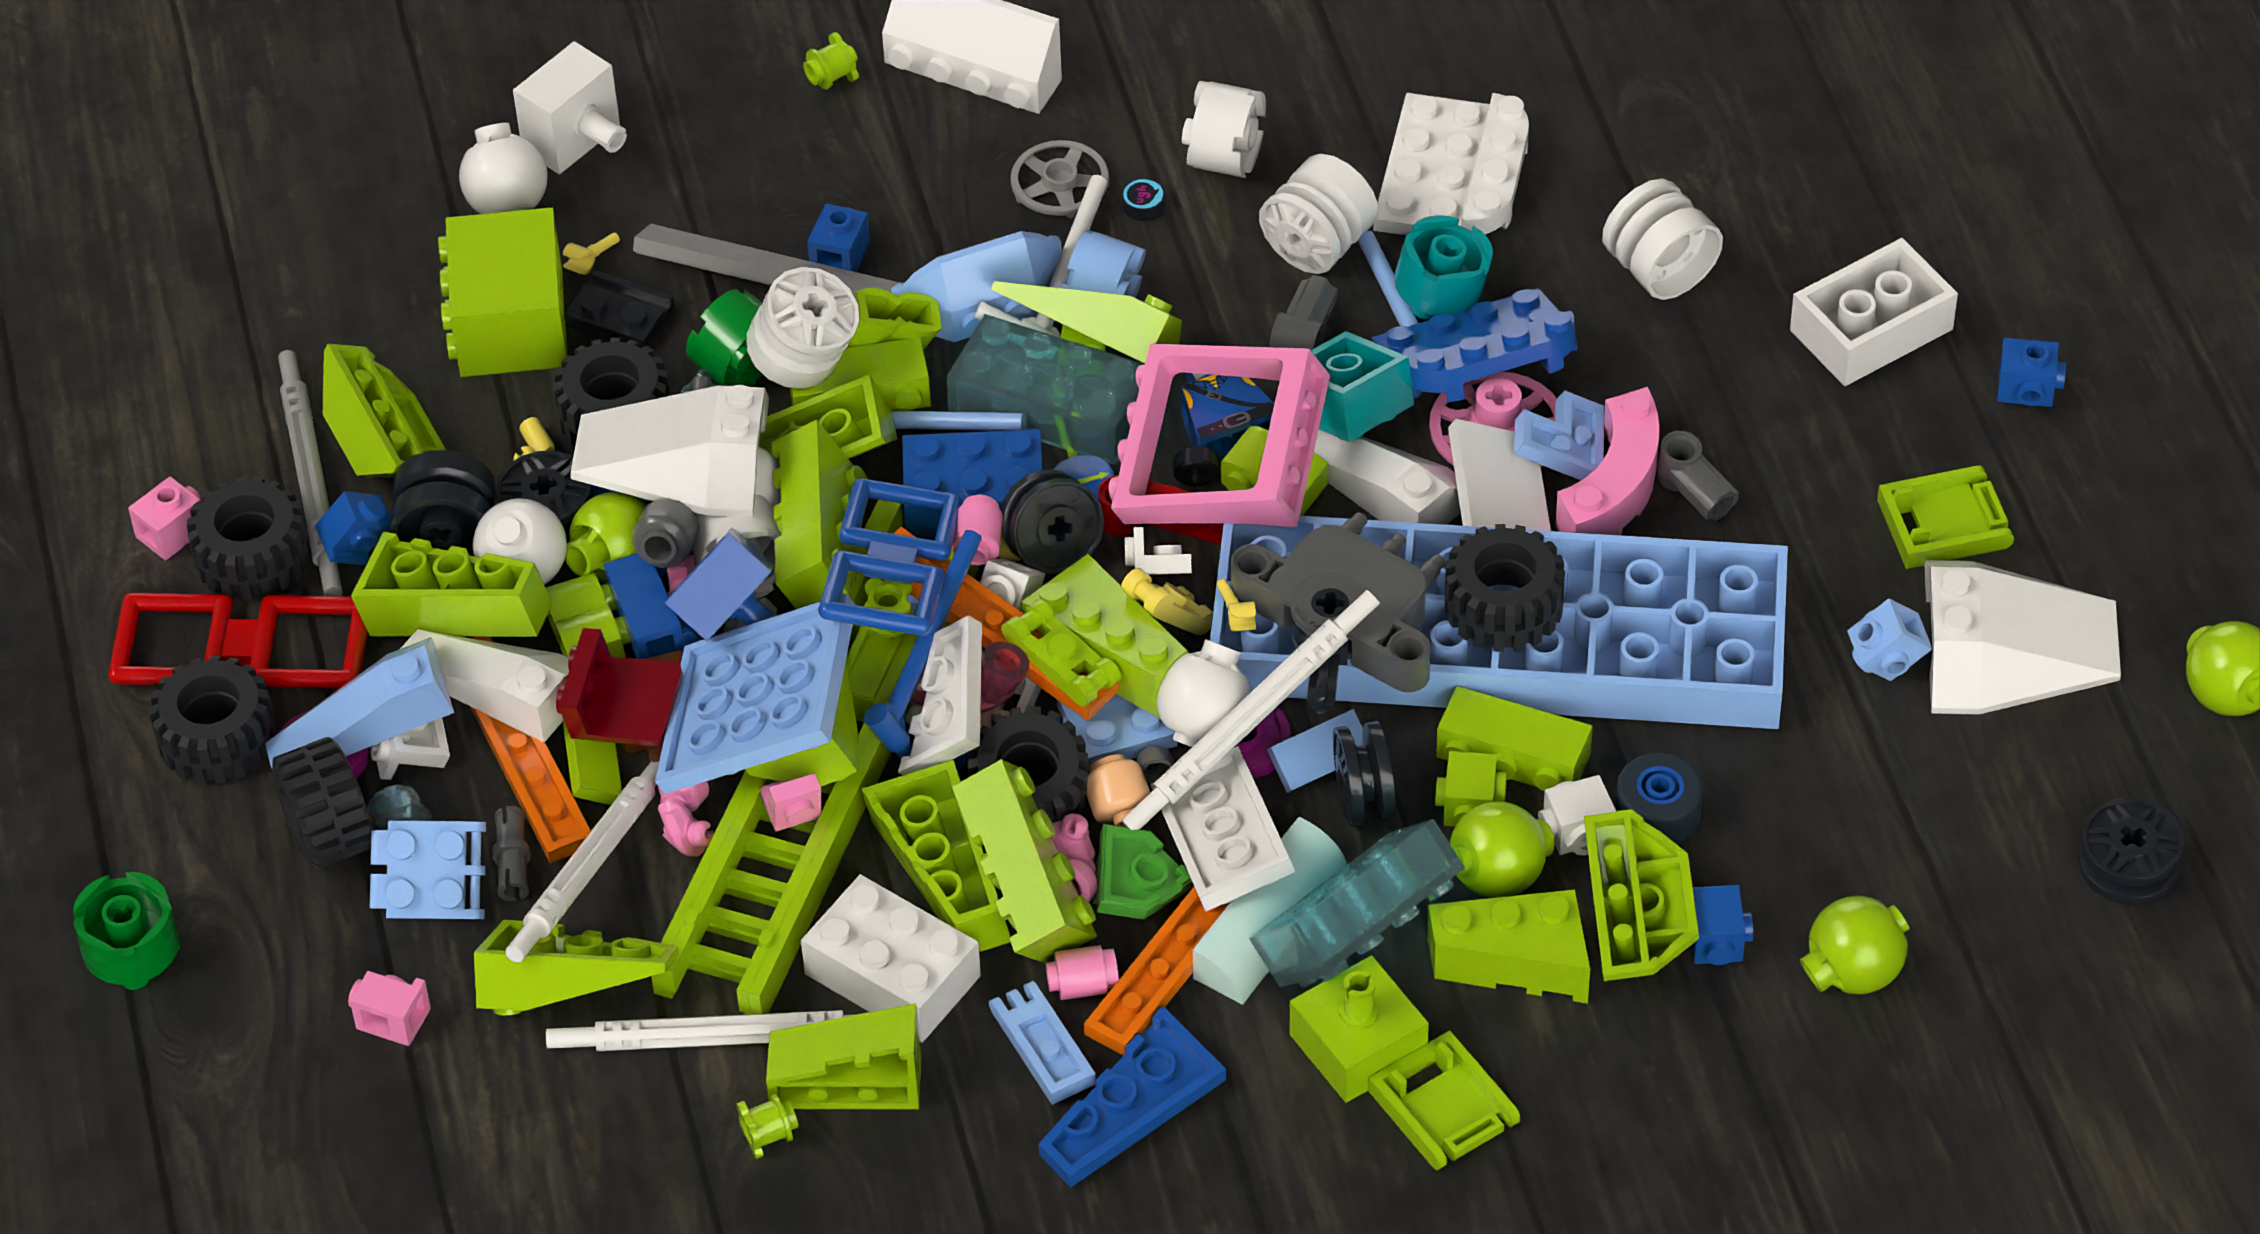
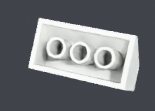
[882,0,1062,114]

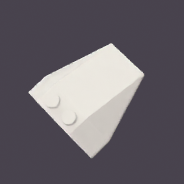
[571,385,769,518]
[1924,560,2121,714]

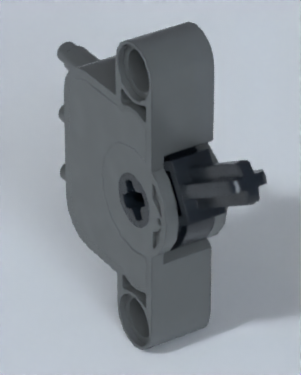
[1231,513,1446,714]

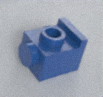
[315,491,391,565]

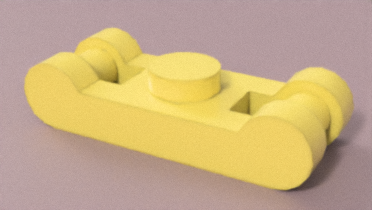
[1121,568,1213,635]

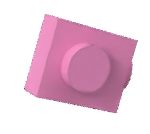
[761,773,821,832]

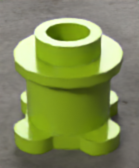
[803,32,859,89]
[864,578,913,638]
[736,1094,799,1159]

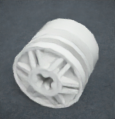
[1259,154,1378,274]
[1602,179,1723,300]
[746,267,859,389]

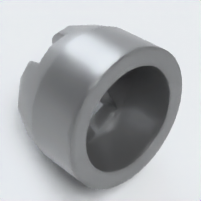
[1137,746,1174,787]

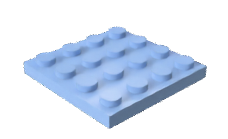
[655,593,855,794]

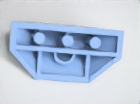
[891,231,1062,342]

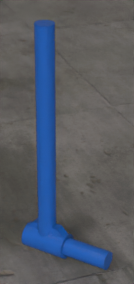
[864,530,982,759]

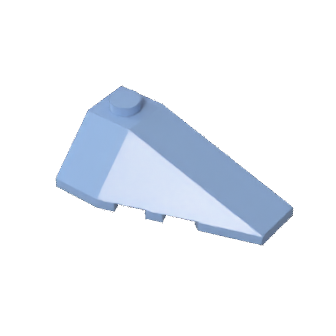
[265,637,454,769]

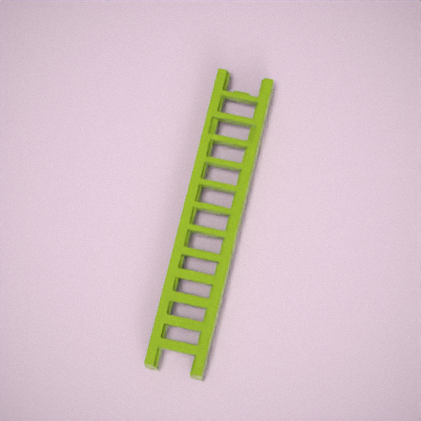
[651,500,980,1015]

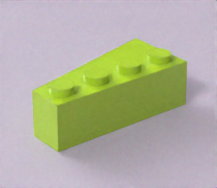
[771,419,867,609]
[351,531,552,637]

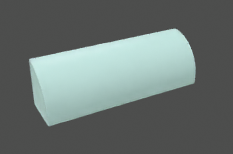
[1192,817,1348,1005]

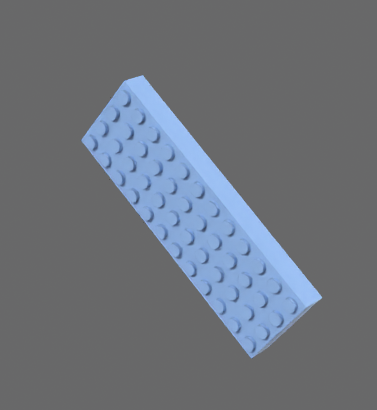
[1210,516,1788,729]

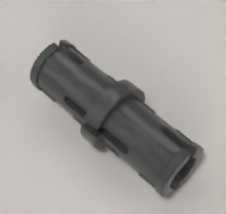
[492,806,531,902]

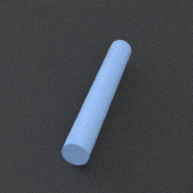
[1358,231,1419,327]
[892,411,1027,431]

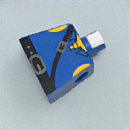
[1180,373,1274,462]

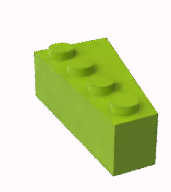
[1021,554,1188,719]
[952,759,1097,964]
[861,760,1010,952]

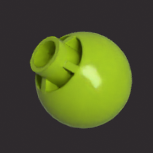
[565,492,648,583]
[2186,621,2260,716]
[1448,801,1555,898]
[1800,896,1910,995]

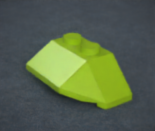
[323,344,446,478]
[1584,809,1700,981]

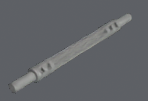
[278,350,343,596]

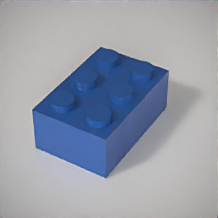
[902,429,1042,540]

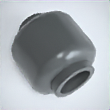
[632,498,699,568]

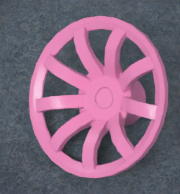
[1429,372,1557,467]

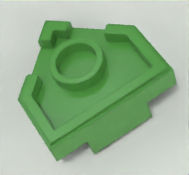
[1093,824,1194,920]

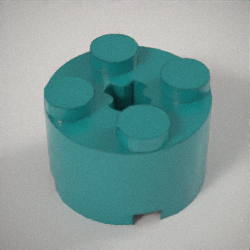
[1394,215,1493,319]

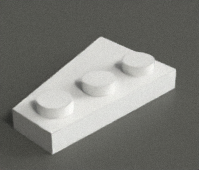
[898,615,982,775]

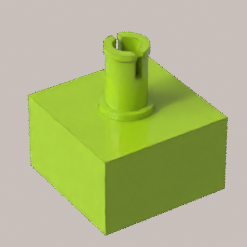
[1290,955,1429,1103]

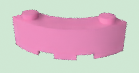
[1556,387,1659,536]

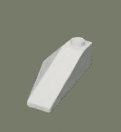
[1314,430,1461,525]
[400,629,569,743]

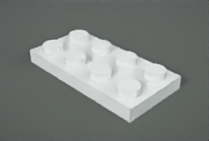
[1150,746,1295,912]

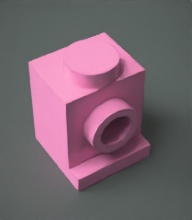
[348,971,431,1046]

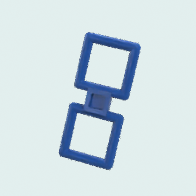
[818,478,963,636]

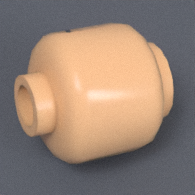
[1085,754,1151,828]

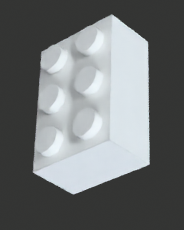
[1790,238,1958,386]
[801,874,981,1043]

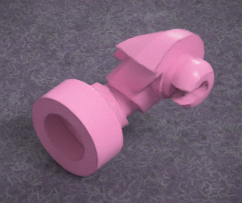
[658,781,714,857]
[1051,813,1098,902]

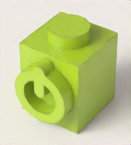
[1435,751,1507,827]

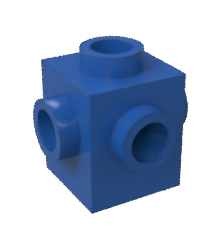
[1997,338,2066,407]

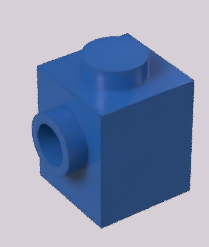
[807,203,870,272]
[1691,885,1753,965]

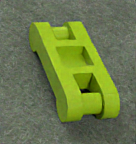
[1001,599,1121,707]

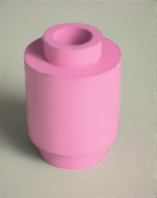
[953,495,1003,565]
[1046,945,1119,1000]

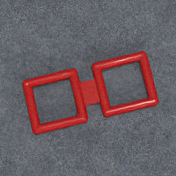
[108,593,368,689]

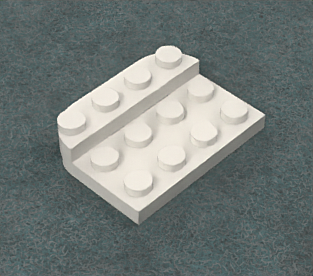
[1373,93,1529,235]

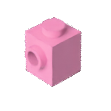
[128,476,202,561]

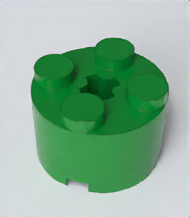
[686,289,763,387]
[73,872,181,990]

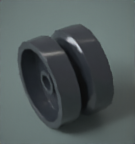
[390,450,496,556]

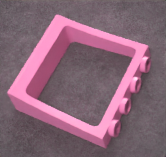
[1109,344,1330,527]

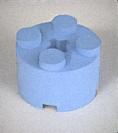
[1061,230,1146,298]

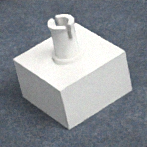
[513,41,627,175]

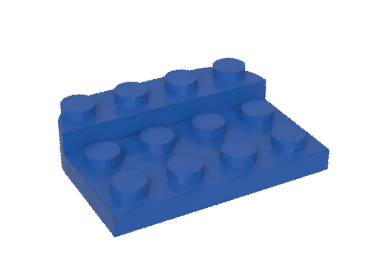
[1372,288,1578,402]

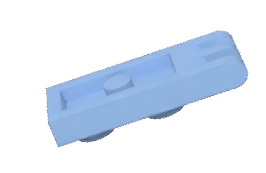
[989,981,1096,1105]

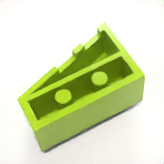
[1427,890,1590,1004]
[766,1003,921,1109]

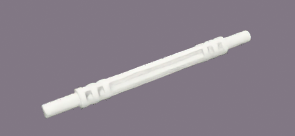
[1121,590,1380,830]
[506,761,659,963]
[546,1010,852,1051]

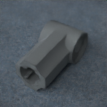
[1270,275,1338,350]
[1656,431,1739,522]

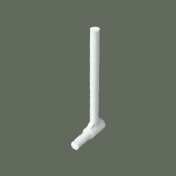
[973,175,1107,360]

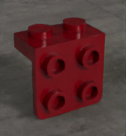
[556,628,683,746]

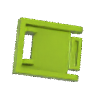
[1877,465,2014,569]
[1368,1030,1520,1170]

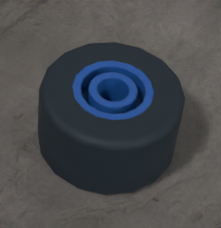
[1615,753,1704,844]

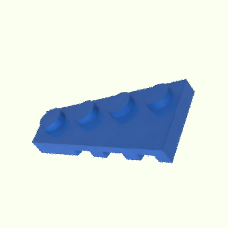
[1039,1006,1226,1188]

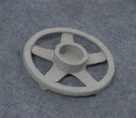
[1010,140,1109,218]

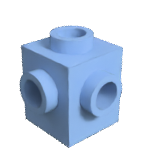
[1847,599,1932,681]

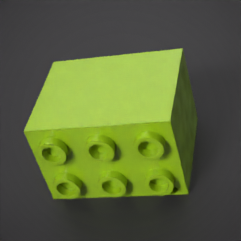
[438,207,568,377]

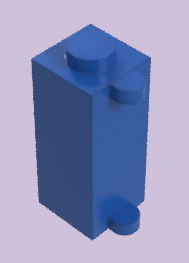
[603,553,697,659]

